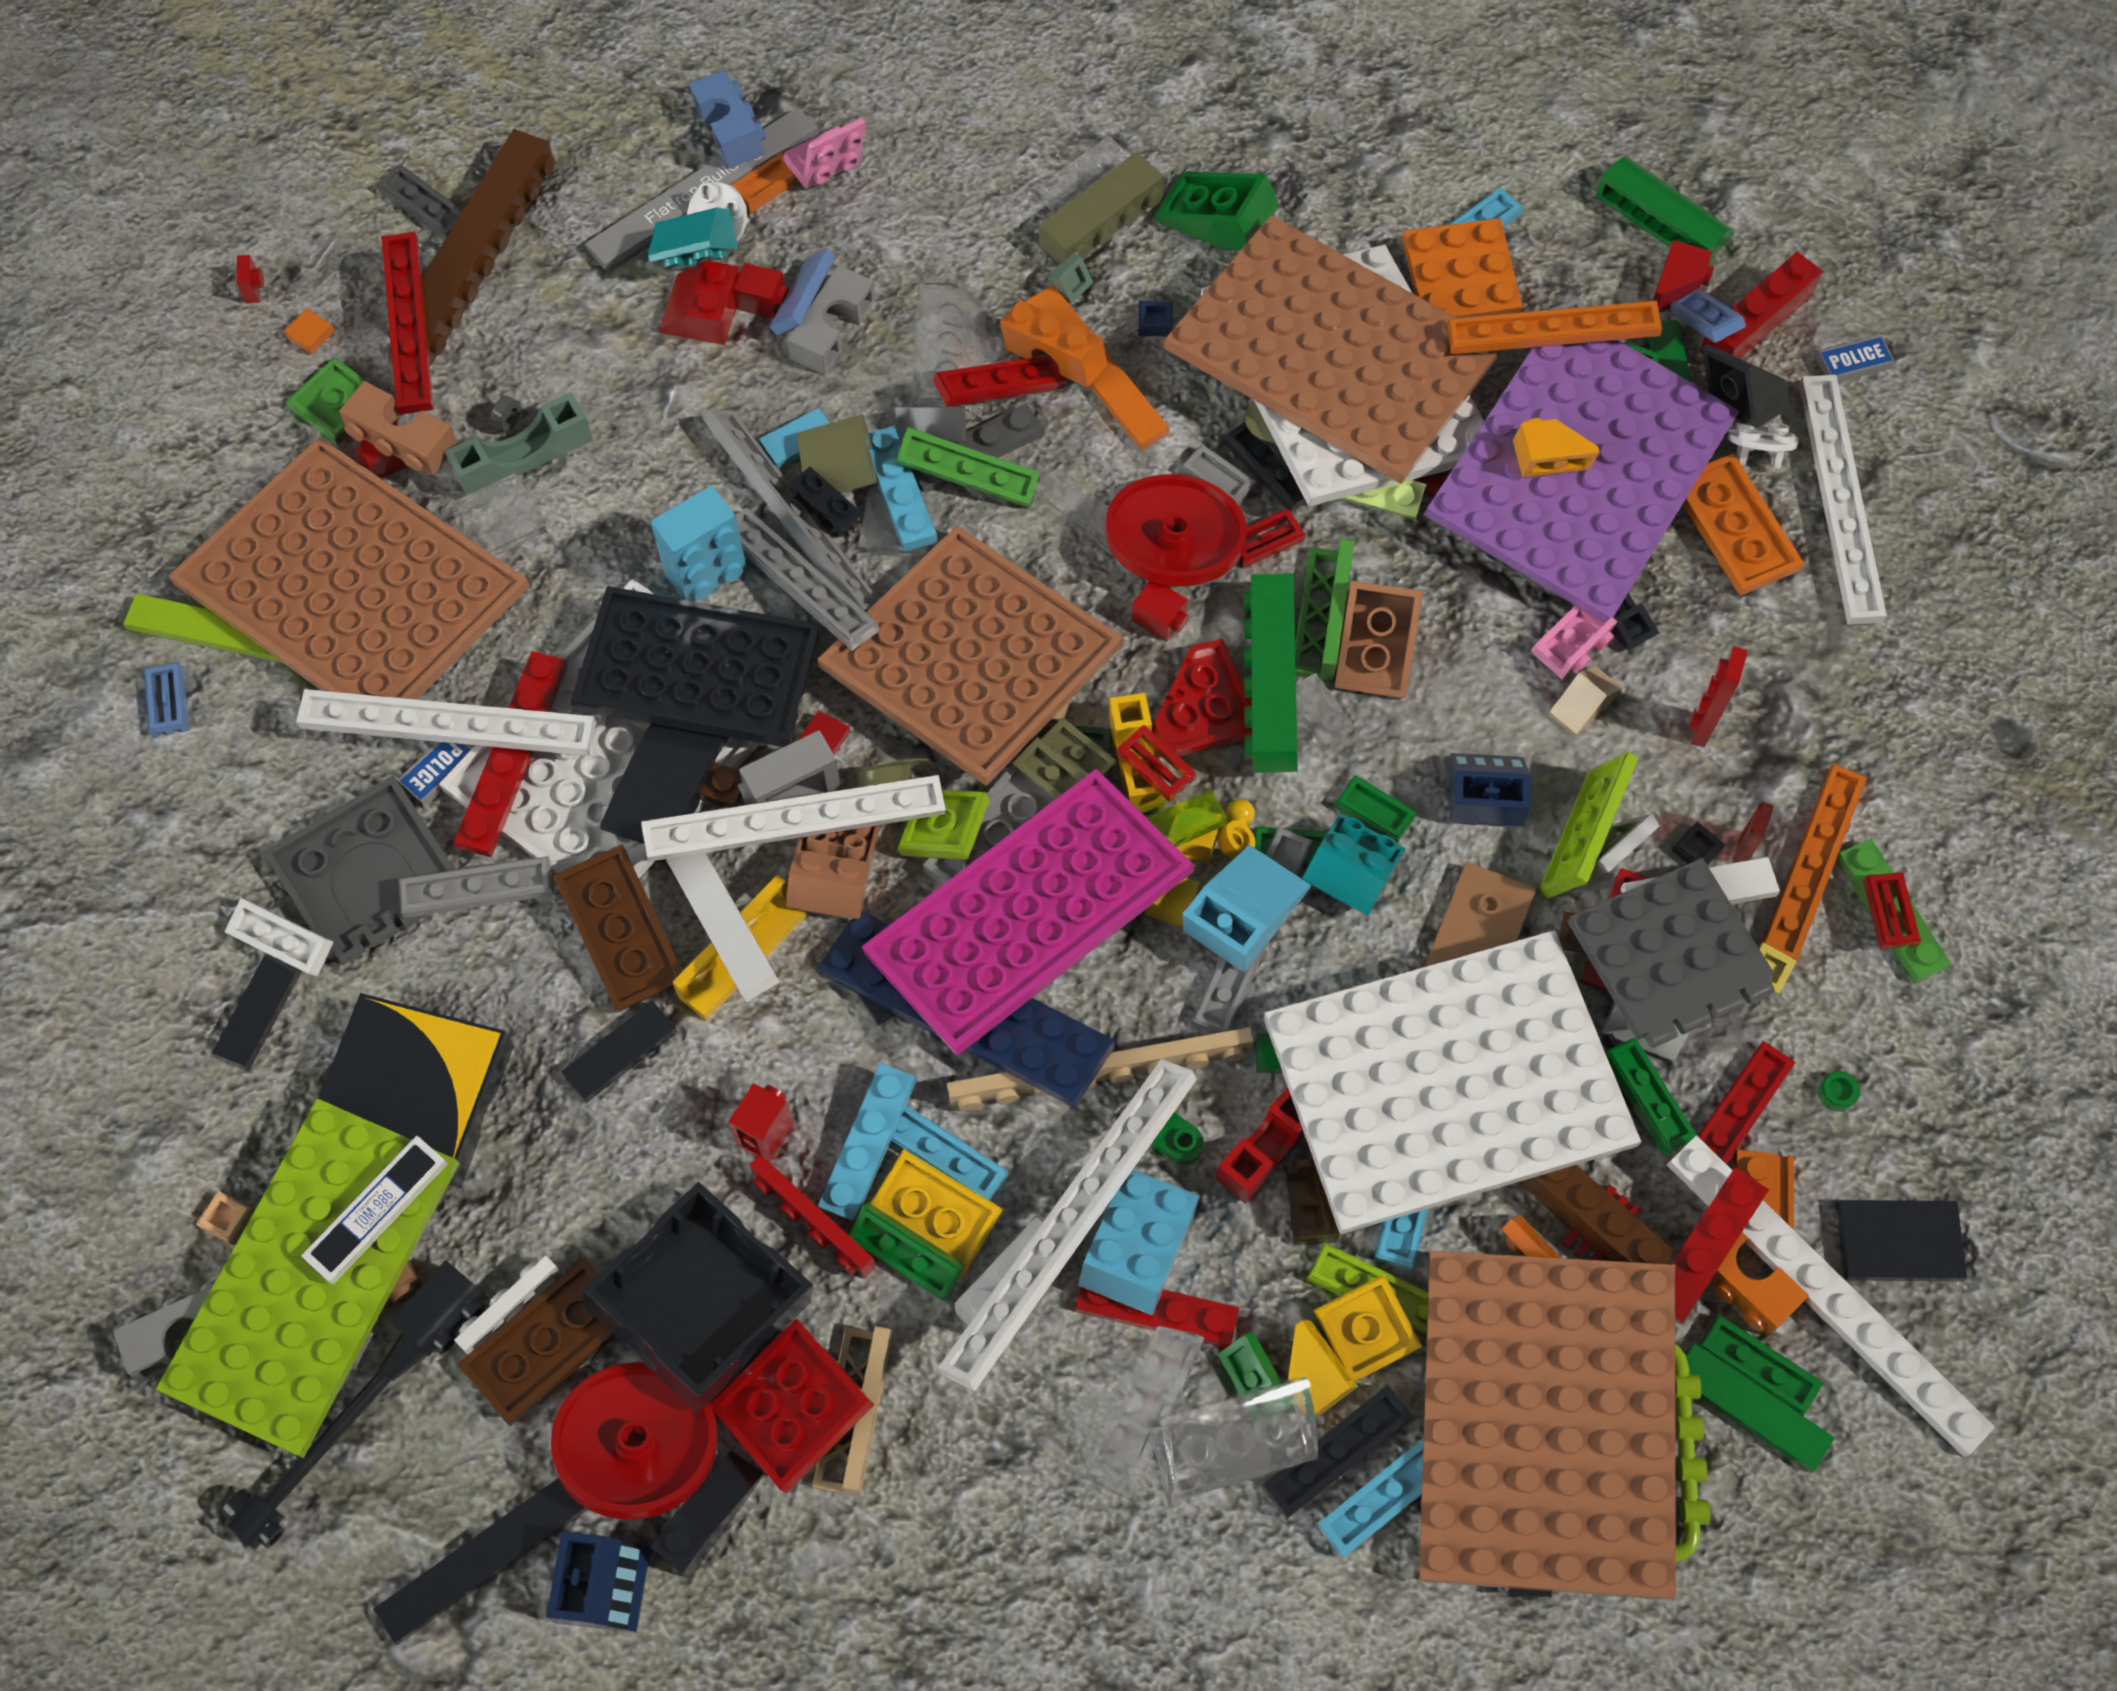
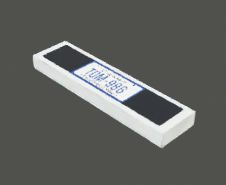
[301,1136,448,1285]

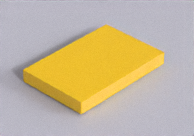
[870,1149,1004,1278]

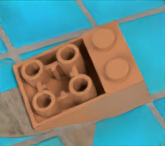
[786,825,880,920]

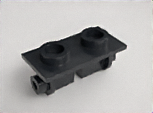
[789,466,862,537]

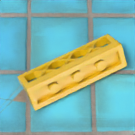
[673,875,809,1021]

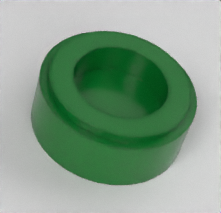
[1818,1071,1860,1112]

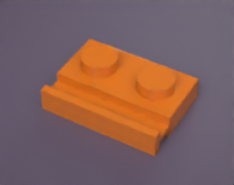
[1733,1149,1794,1230]

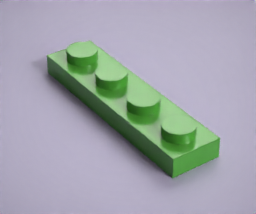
[896,427,1040,508]
[1836,838,1951,984]

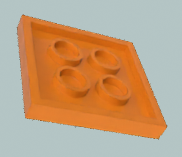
[1401,218,1523,318]

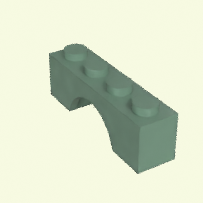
[444,392,593,499]

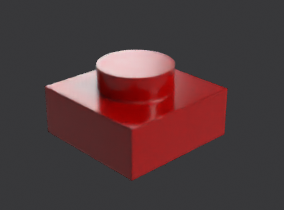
[236,255,264,304]

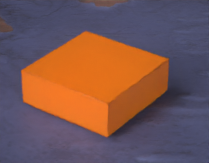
[284,309,335,355]

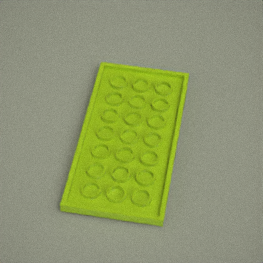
[156,1098,460,1458]

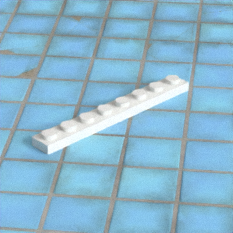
[1799,375,1887,625]
[296,689,596,756]
[641,775,946,862]

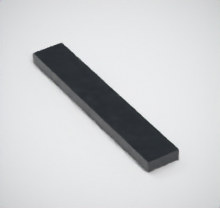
[373,1478,588,1645]

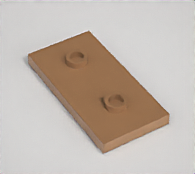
[1425,861,1537,967]

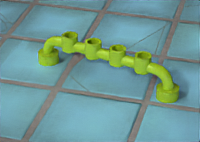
[1675,1344,1710,1562]

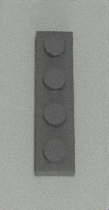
[911,403,1044,495]

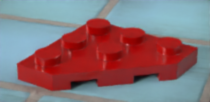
[1152,638,1252,756]

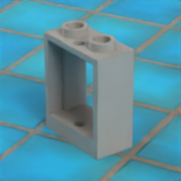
[737,730,842,806]

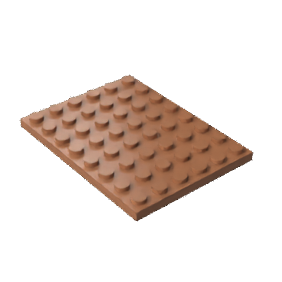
[1163,215,1502,484]
[169,437,530,700]
[1419,1251,1676,1601]

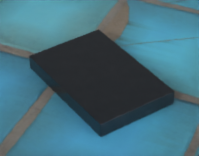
[1836,1200,1967,1282]

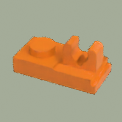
[1501,1215,1561,1258]

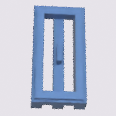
[144,662,189,738]

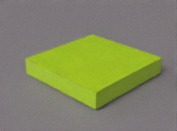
[897,790,990,860]

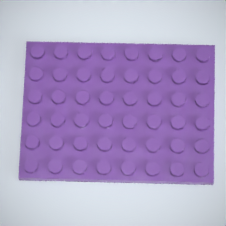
[1424,307,1739,623]

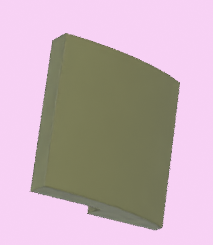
[797,414,878,493]
[1013,717,1118,800]

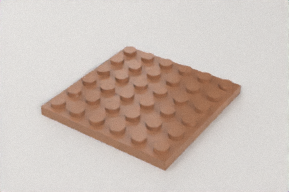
[818,525,1123,786]

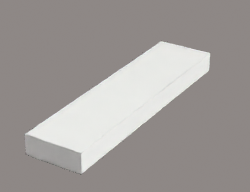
[1621,857,1780,904]

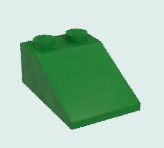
[1154,171,1279,250]

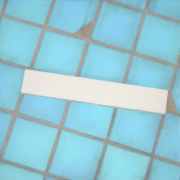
[666,853,780,1002]

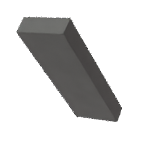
[376,164,463,240]

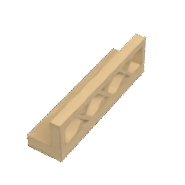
[812,1326,893,1497]

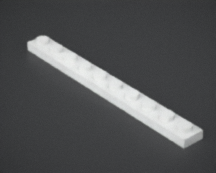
[938,1059,1197,1391]
[1666,1135,1995,1457]

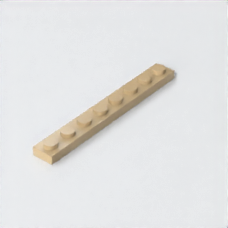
[947,1027,1253,1111]

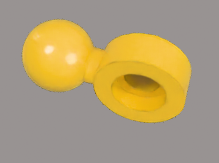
[1217,799,1256,859]

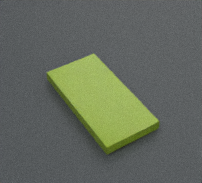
[1539,751,1639,899]

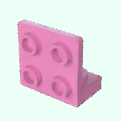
[783,118,867,189]

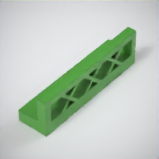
[1295,539,1354,682]

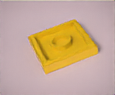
[1313,1275,1422,1381]

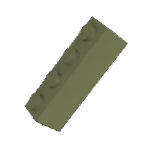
[1039,152,1164,264]

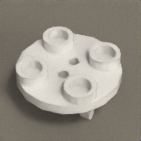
[686,182,750,242]
[1727,420,1798,469]

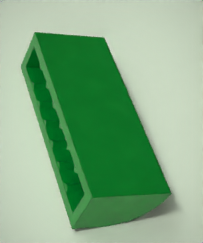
[1595,156,1735,260]

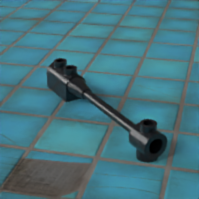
[222,1260,485,1550]

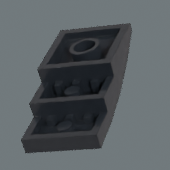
[600,724,729,844]

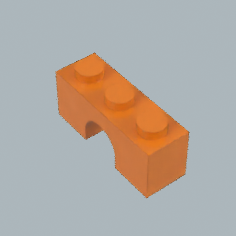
[1000,300,1107,388]
[1678,1232,1809,1337]

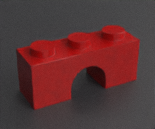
[1216,1087,1305,1204]

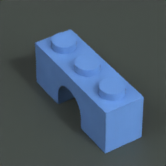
[689,70,766,169]

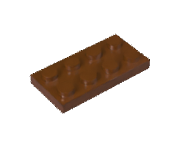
[553,844,683,1013]
[458,1257,615,1426]

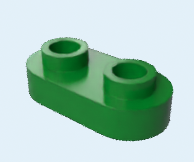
[1150,1112,1204,1165]

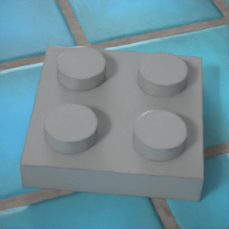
[1590,814,1660,879]

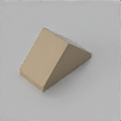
[1548,666,1623,738]

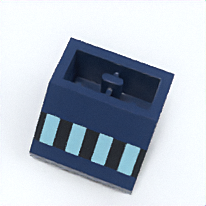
[1449,753,1531,826]
[546,1531,651,1633]

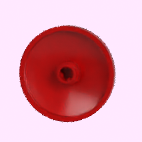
[1105,474,1247,586]
[551,1362,717,1520]

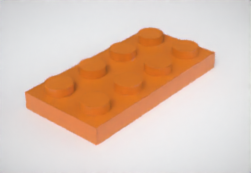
[1682,453,1805,596]

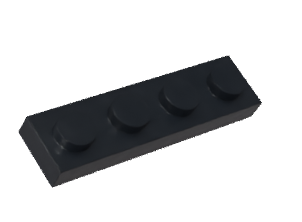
[1261,1385,1413,1520]

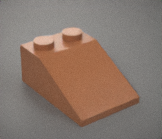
[1334,581,1423,699]

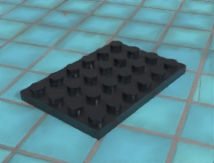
[571,586,819,747]

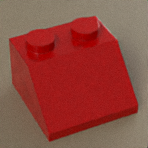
[659,260,740,345]

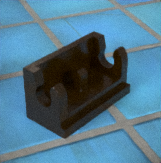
[1286,1159,1340,1246]

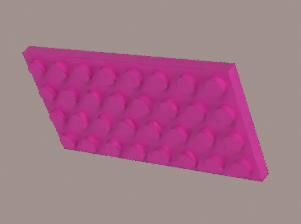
[862,769,1194,1056]

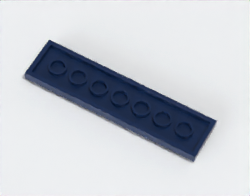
[817,911,1115,1108]

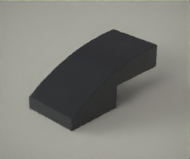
[1611,592,1659,651]

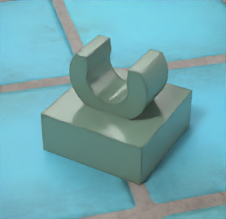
[1047,254,1094,303]

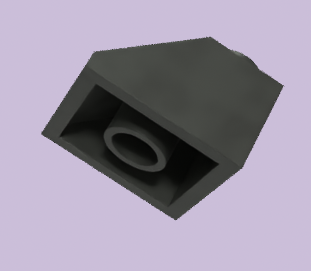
[1702,344,1789,428]

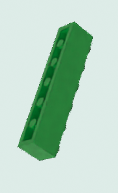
[1244,573,1298,773]

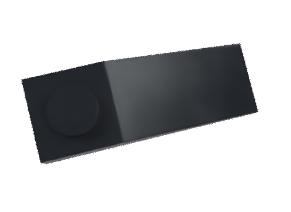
[651,1451,764,1579]

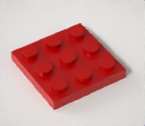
[711,1318,875,1494]

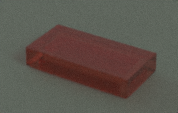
[1732,801,1774,863]

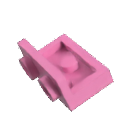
[1531,606,1617,680]

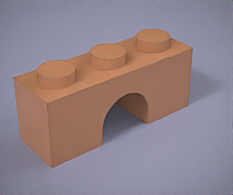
[339,381,458,476]

